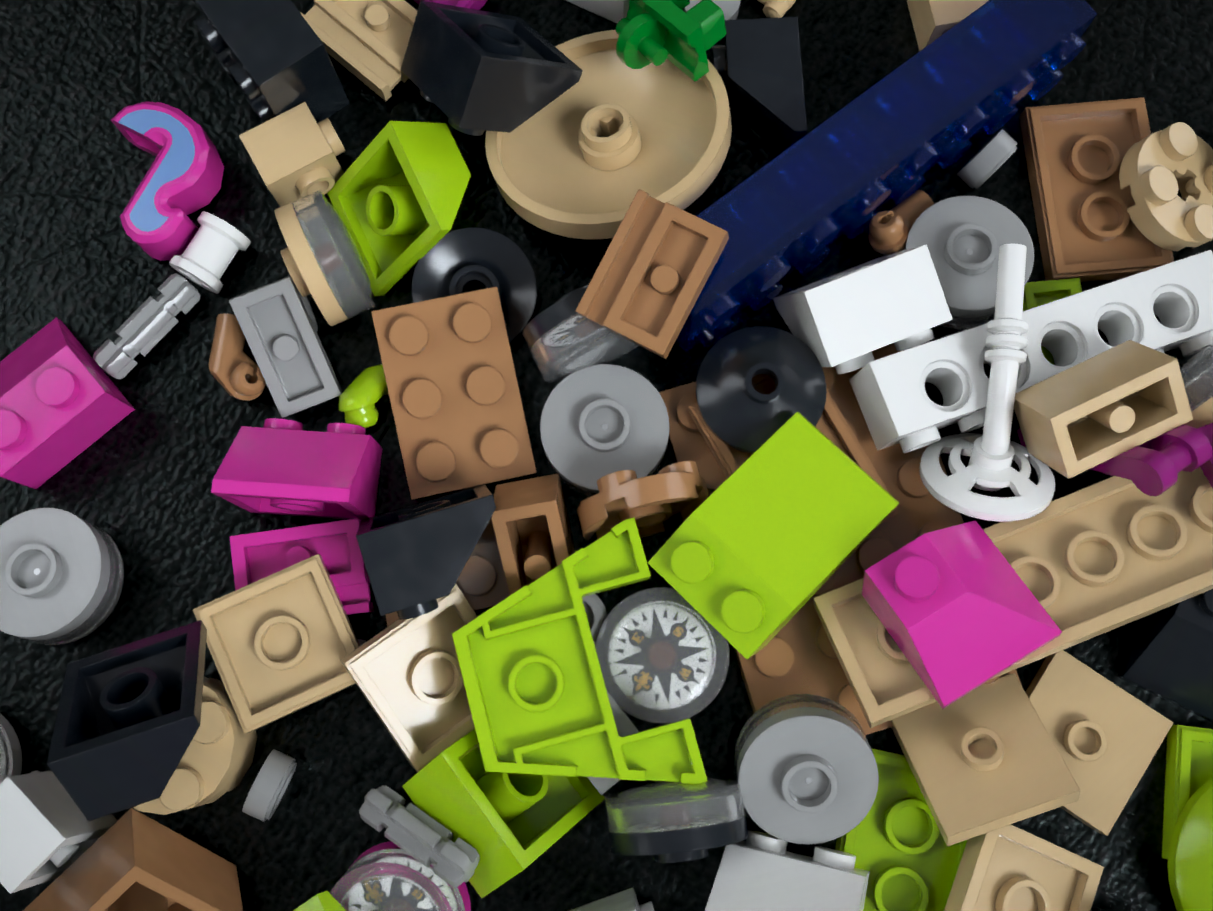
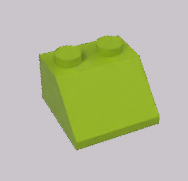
[402,729,605,899]

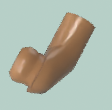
[868,189,934,255]
[208,314,266,401]

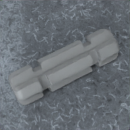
[93,273,201,379]
[359,785,480,887]

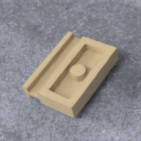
[300,0,417,101]

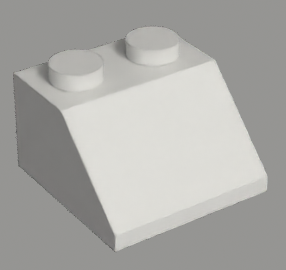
[773,244,953,374]
[705,830,870,911]

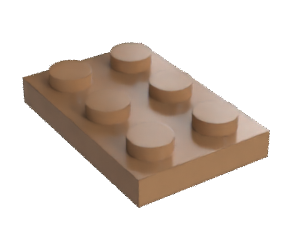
[371,286,537,500]

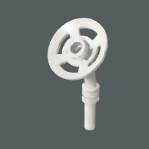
[919,243,1056,522]

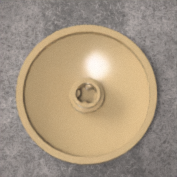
[485,30,732,239]

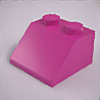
[0,317,135,489]
[211,418,382,519]

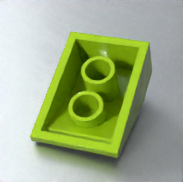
[648,412,900,660]

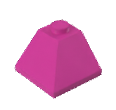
[862,520,1062,709]

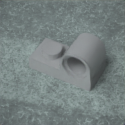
[229,276,342,418]

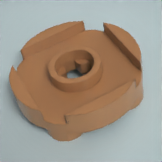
[577,461,709,540]

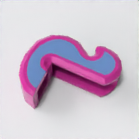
[111,101,224,261]

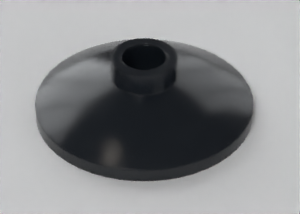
[412,227,537,342]
[696,326,827,454]

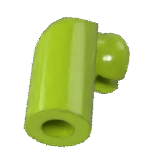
[338,364,389,428]

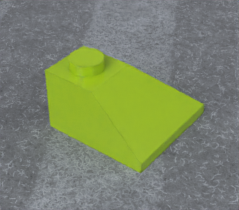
[327,121,471,296]

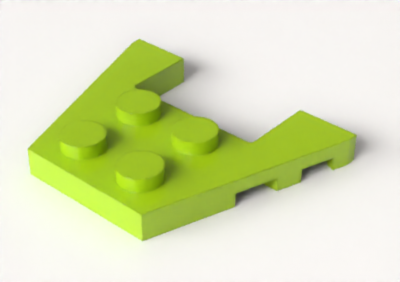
[452,517,708,784]

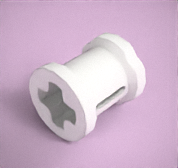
[169,211,251,294]

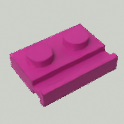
[229,518,374,615]

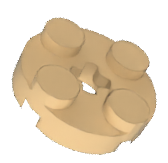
[1119,122,1213,251]

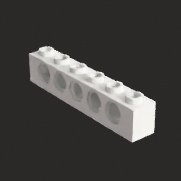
[849,250,1213,453]

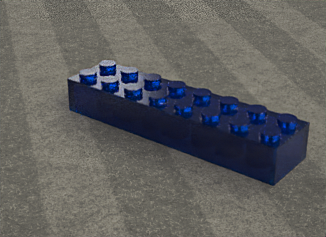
[676,0,1097,353]

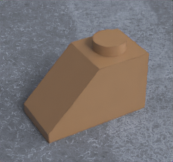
[491,473,575,595]

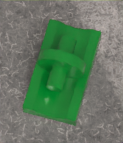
[616,0,727,82]

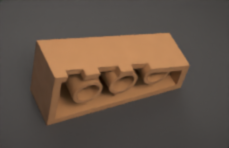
[23,808,243,911]

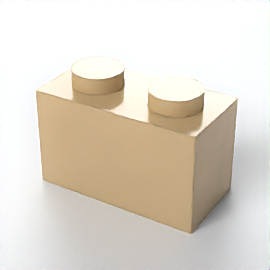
[1014,340,1193,479]

